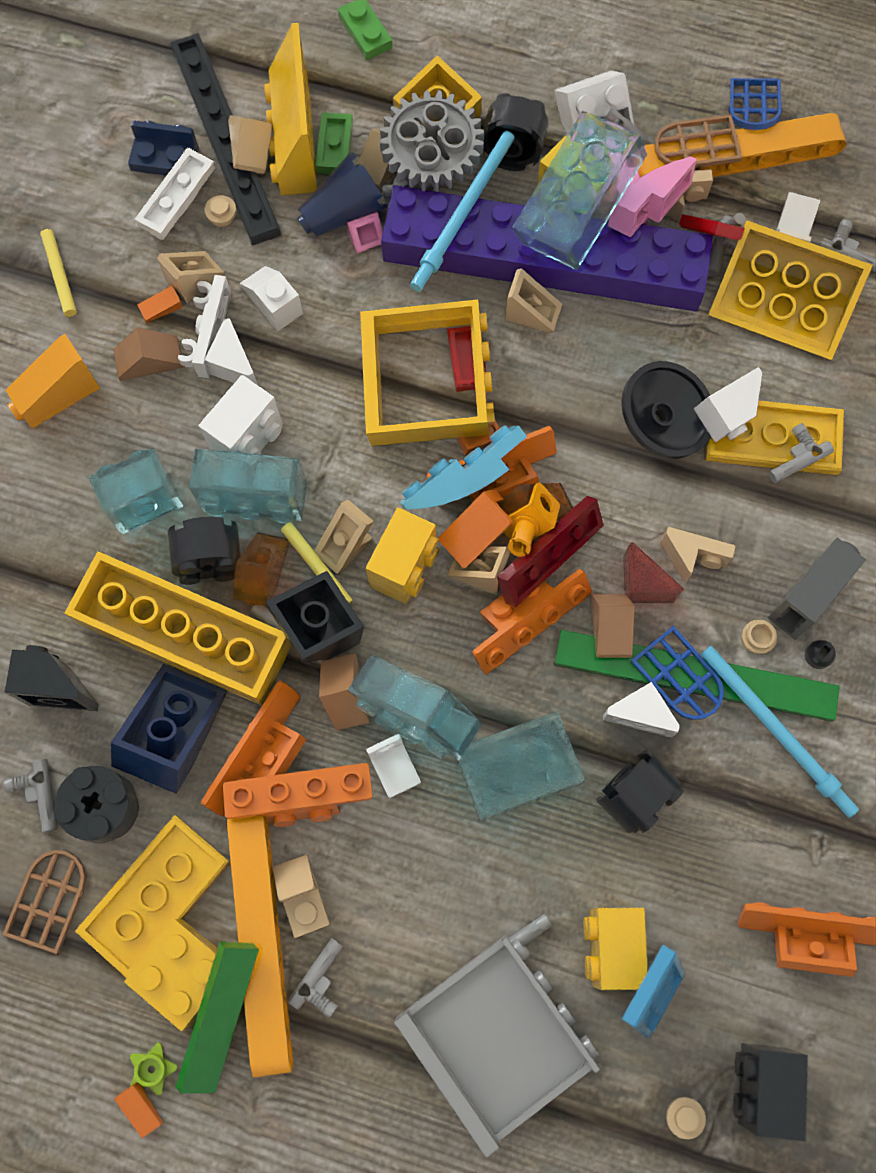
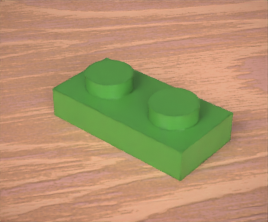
[337,0,393,61]
[315,112,353,174]

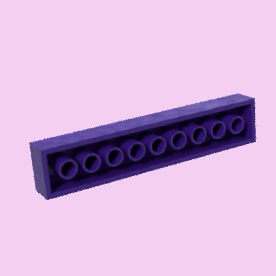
[381,185,713,312]

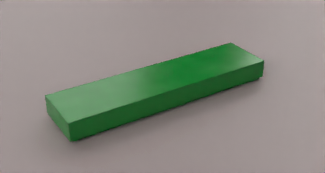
[176,942,259,1094]

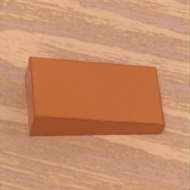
[138,285,183,324]
[456,420,500,456]
[114,1082,164,1138]

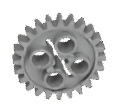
[379,90,484,191]

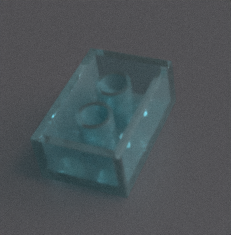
[189,449,307,524]
[347,654,483,761]
[455,711,585,822]

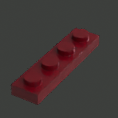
[497,496,604,608]

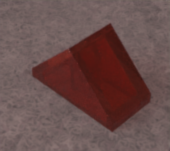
[623,542,684,603]

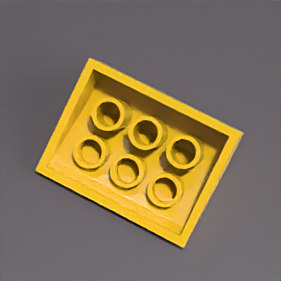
[264,23,318,196]
[708,220,873,360]

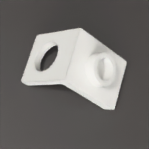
[776,192,820,242]
[366,734,421,798]

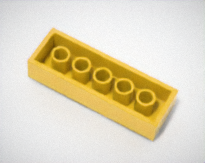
[64,551,292,706]

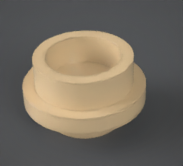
[204,195,237,227]
[741,620,777,655]
[666,1097,706,1139]

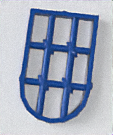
[728,78,783,130]
[630,625,724,720]

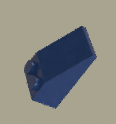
[111,664,227,794]

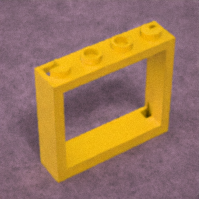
[360,299,495,446]

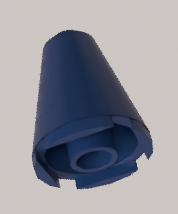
[297,152,388,237]

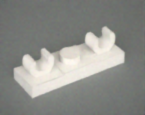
[134,147,216,240]
[178,275,231,379]

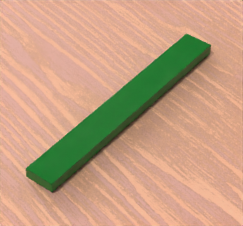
[554,630,840,722]

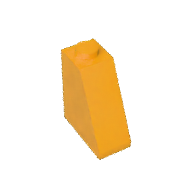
[5,334,100,429]

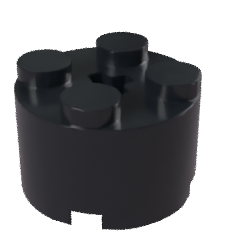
[483,93,549,171]
[168,517,242,585]
[596,749,684,833]
[53,766,139,844]

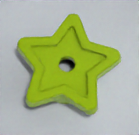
[130,1043,177,1095]

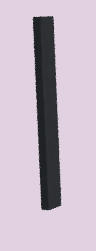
[170,33,282,246]

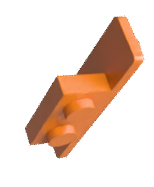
[427,426,557,502]
[472,569,592,674]
[201,681,307,817]
[223,763,373,827]
[738,902,876,977]

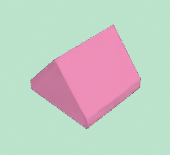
[347,212,383,253]

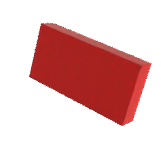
[679,214,745,241]
[447,326,486,392]

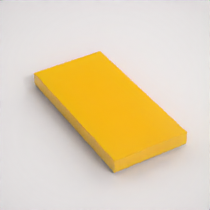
[705,400,844,475]
[75,815,230,978]

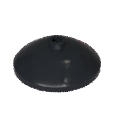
[621,361,711,459]

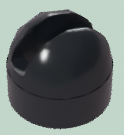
[805,640,836,669]

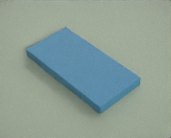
[622,945,685,1039]

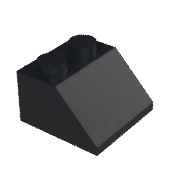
[265,571,364,662]
[4,645,99,711]

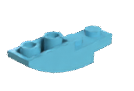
[399,425,527,510]

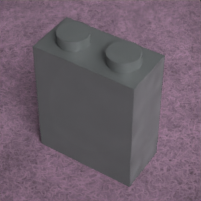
[768,537,867,640]

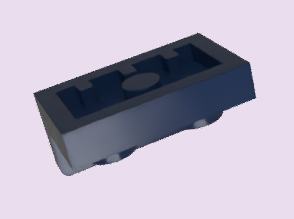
[128,120,199,176]

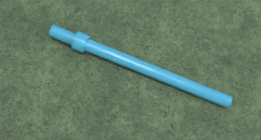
[410,131,515,292]
[701,645,859,818]

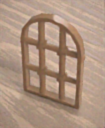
[655,114,742,168]
[2,850,86,954]

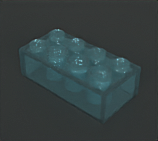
[512,110,647,270]

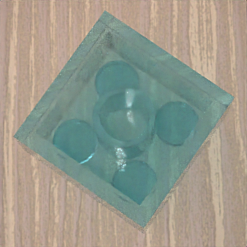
[88,448,184,534]

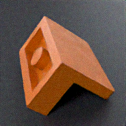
[438,489,512,568]

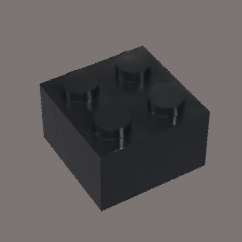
[733,1043,808,1142]

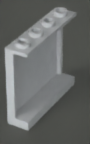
[394,935,600,1158]

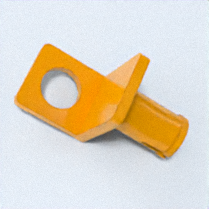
[504,482,560,557]

